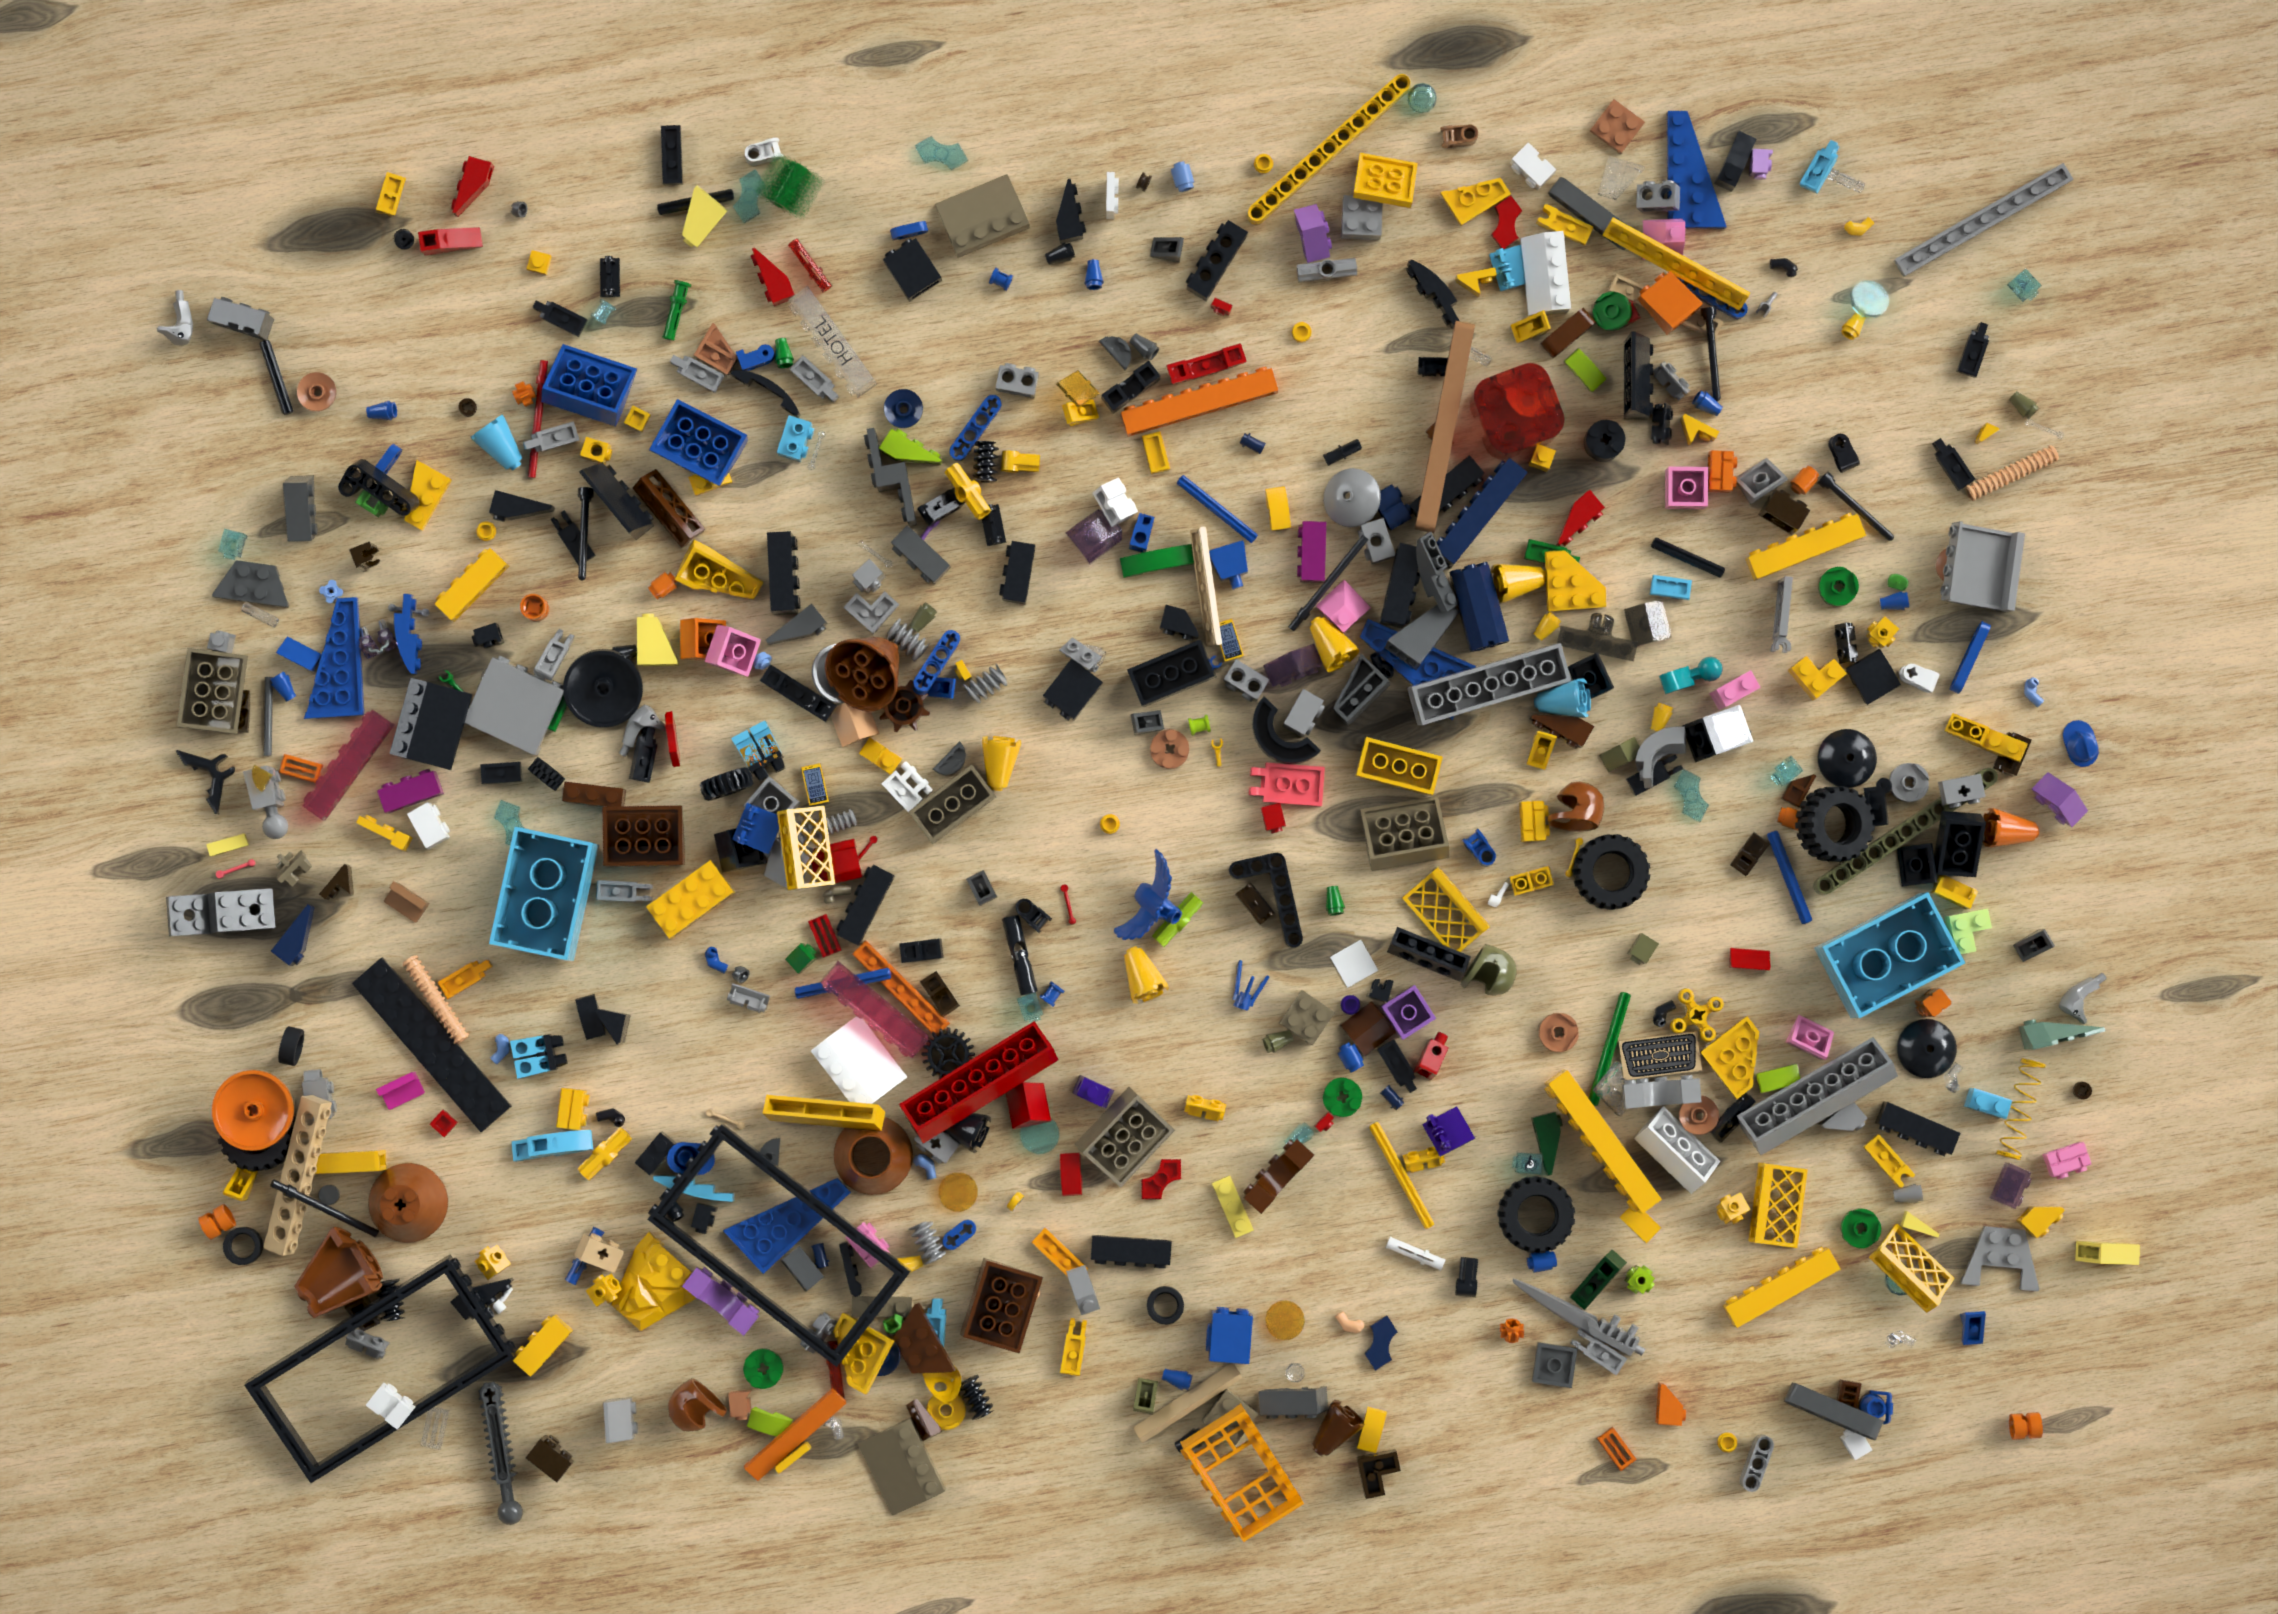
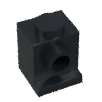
[472,623,504,648]
[691,1203,718,1234]

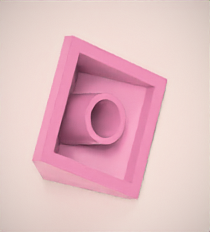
[1785,1015,1834,1060]

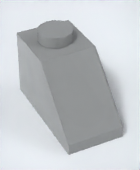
[1818,1102,1867,1131]
[1066,1265,1100,1315]

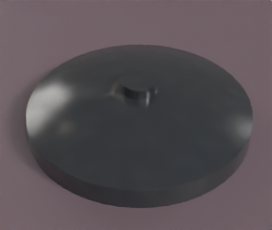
[563,649,643,727]

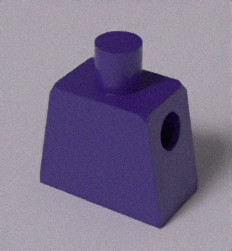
[1072,1075,1114,1108]

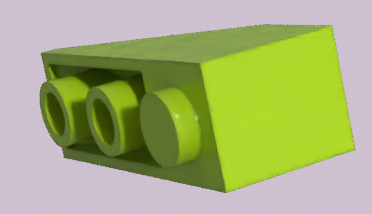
[879,428,942,465]

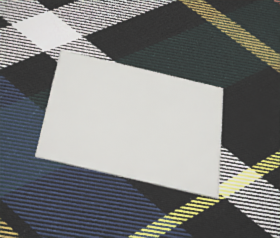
[1330,940,1378,988]

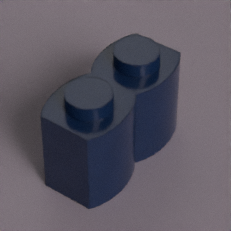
[1378,485,1413,531]

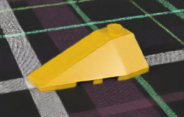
[675,540,763,599]

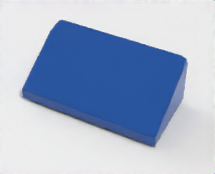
[276,636,322,672]

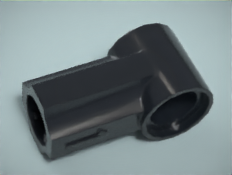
[1455,1257,1478,1298]

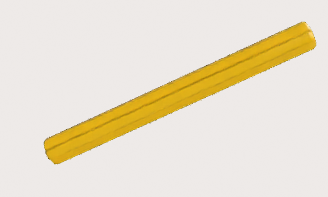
[1369,1122,1434,1229]

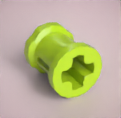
[1188,714,1211,736]

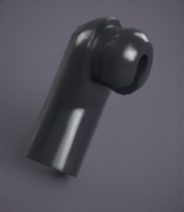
[1770,258,1798,277]
[1370,652,1394,679]
[1653,1000,1676,1027]

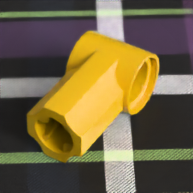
[1001,450,1040,473]

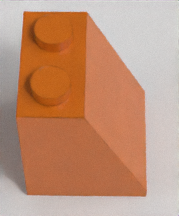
[1638,271,1703,335]

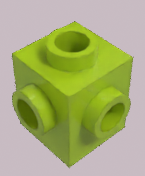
[1624,1265,1655,1294]

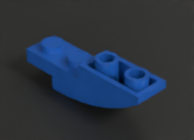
[394,594,422,674]

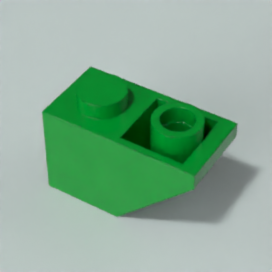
[785,943,817,974]

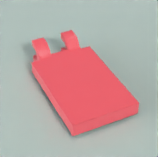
[1249,762,1325,807]

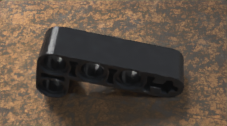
[338,459,420,516]

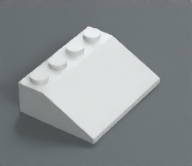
[811,1014,907,1104]

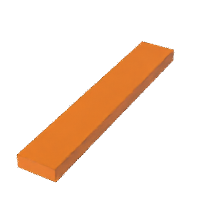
[852,940,950,1036]
[744,1388,847,1481]

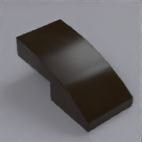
[1730,832,1770,876]
[920,971,960,1017]

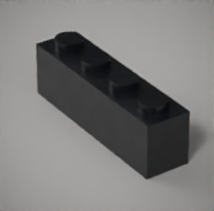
[1409,455,1485,518]
[836,864,895,946]
[1875,1101,1961,1157]
[1091,1235,1172,1268]

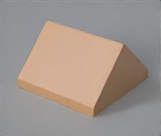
[831,703,879,747]

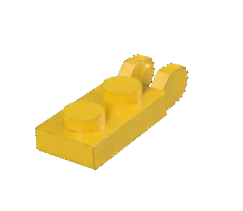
[1060,1318,1087,1376]

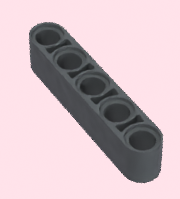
[1548,177,1627,250]
[1784,1382,1883,1440]

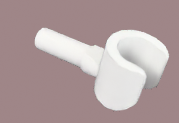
[1488,882,1509,907]
[493,1288,513,1314]

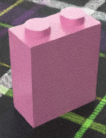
[1709,670,1761,710]

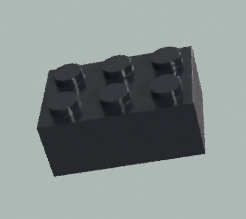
[1934,811,1986,877]

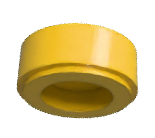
[1292,322,1312,343]
[1007,1192,1024,1212]

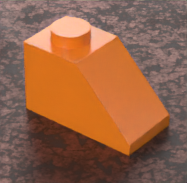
[1655,1382,1686,1426]

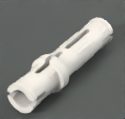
[1386,1236,1445,1271]

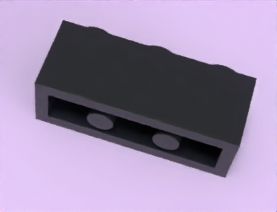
[999,541,1036,605]

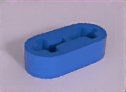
[890,221,928,240]
[375,444,402,475]
[943,1219,976,1250]

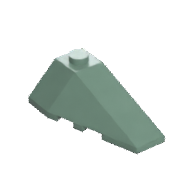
[2019,1019,2105,1050]

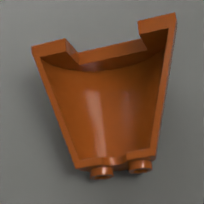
[294,1227,383,1318]

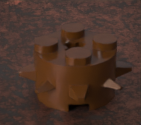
[879,680,930,732]

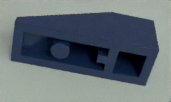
[271,904,315,966]

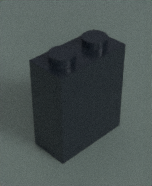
[883,238,942,302]
[1043,659,1103,721]

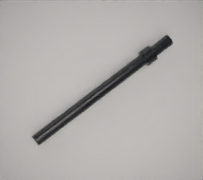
[1288,535,1369,631]
[270,1179,379,1237]

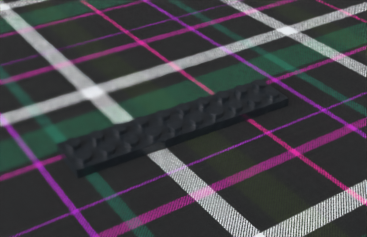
[352,957,512,1133]

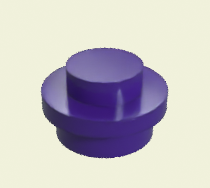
[1340,995,1360,1015]

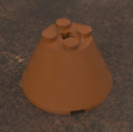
[825,637,900,712]
[368,1163,448,1243]

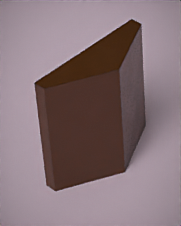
[1340,1001,1396,1057]

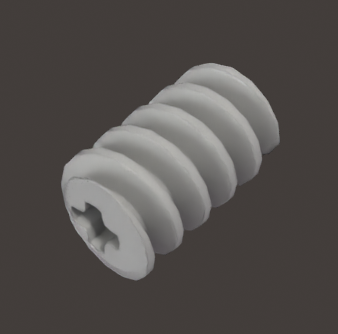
[887,618,931,661]
[963,664,1007,703]
[909,1221,946,1265]

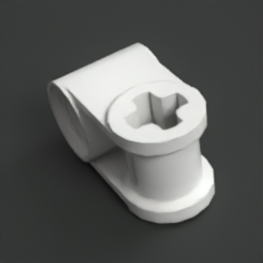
[745,138,784,166]
[1899,664,1940,693]

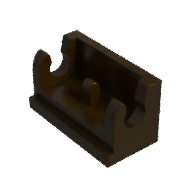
[349,541,380,572]
[1993,732,2032,777]
[1235,882,1275,925]

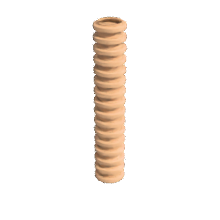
[1965,445,2059,501]
[402,955,470,1044]

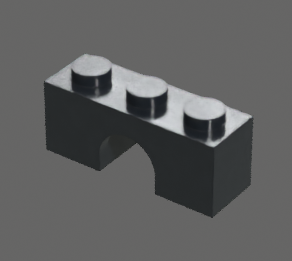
[1101,360,1161,414]

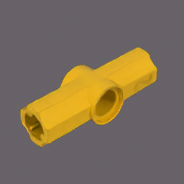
[944,463,991,520]
[577,1127,632,1181]

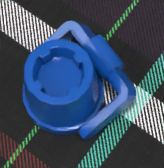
[1859,1390,1893,1424]

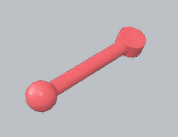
[216,859,255,878]

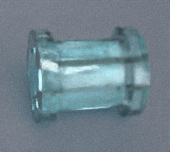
[590,299,616,325]

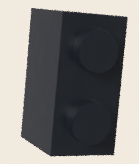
[635,1131,677,1175]

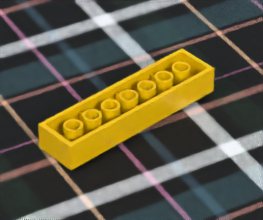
[1544,1069,1662,1214]

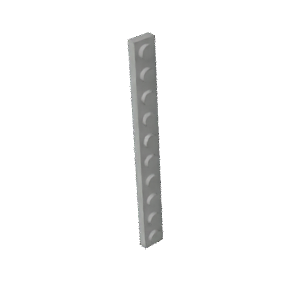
[1894,163,2074,277]

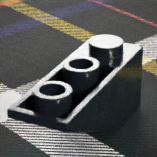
[1056,178,1086,244]
[450,1278,514,1320]

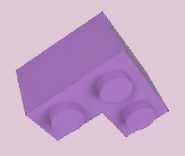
[1294,204,1332,263]
[2032,772,2088,827]

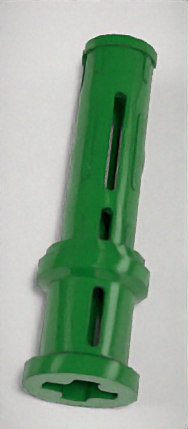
[662,280,691,341]

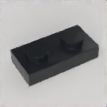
[480,762,522,784]

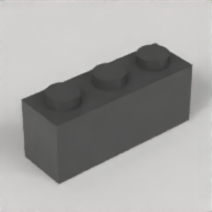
[891,525,951,584]

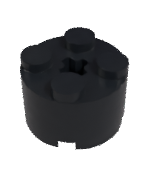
[1583,420,1626,462]

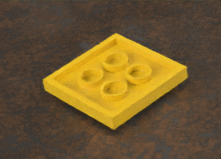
[1353,153,1418,208]

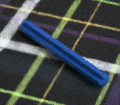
[1177,475,1258,543]
[1767,830,1812,924]
[795,968,891,999]

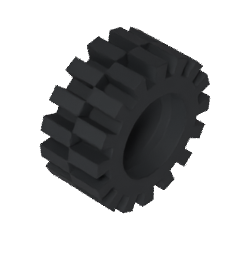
[528,757,565,791]

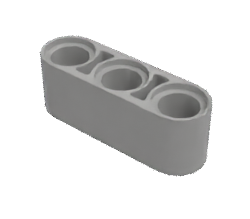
[1740,1434,1774,1492]

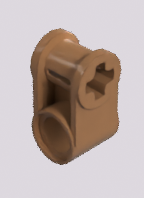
[1440,124,1478,149]

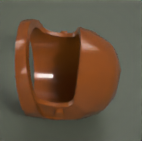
[1547,781,1605,832]
[668,1378,727,1432]

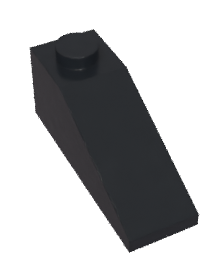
[1714,131,1756,192]
[489,490,555,522]

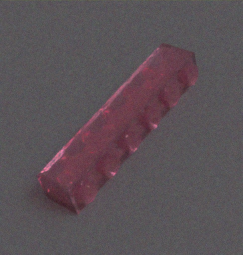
[303,710,395,821]
[821,961,929,1058]

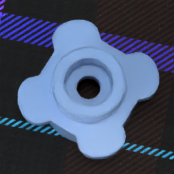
[319,580,343,603]

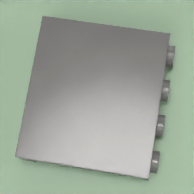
[1940,521,2025,612]
[465,656,564,755]

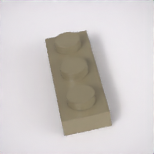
[852,1296,912,1317]

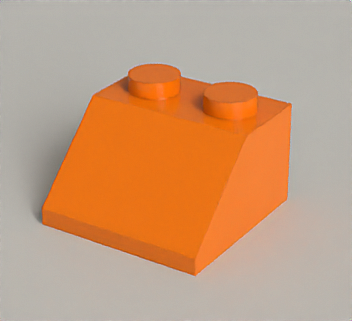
[680,618,726,660]

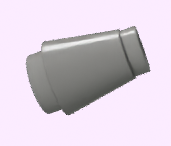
[1893,1184,1923,1203]

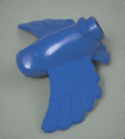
[1114,849,1182,940]

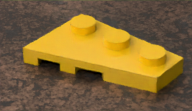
[1440,178,1511,226]
[404,460,452,531]

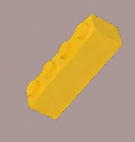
[435,548,510,622]

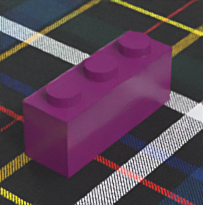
[1297,521,1326,583]
[377,769,444,814]

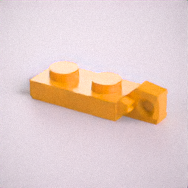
[437,960,493,999]

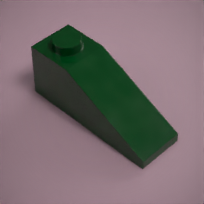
[1531,1111,1563,1176]
[1570,1249,1627,1310]

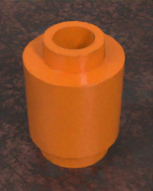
[1790,466,1819,495]
[648,572,678,600]
[1777,807,1800,831]

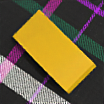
[1265,486,1291,530]
[1509,866,1554,896]
[1357,1407,1387,1453]

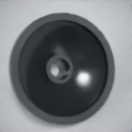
[1817,729,1877,788]
[1897,1019,1957,1078]

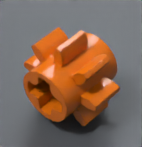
[512,381,536,407]
[1500,1318,1524,1343]

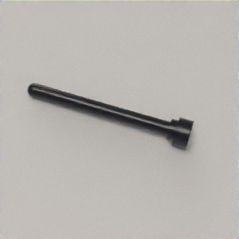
[1700,307,1721,402]
[1818,472,1894,541]
[578,487,594,581]

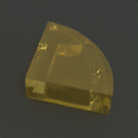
[252,765,273,792]

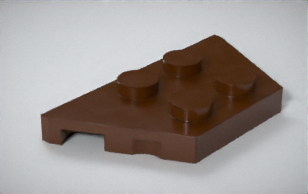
[893,1303,956,1374]

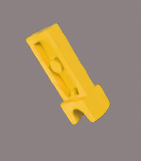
[1536,204,1593,246]
[356,815,413,851]
[1863,1134,1915,1188]

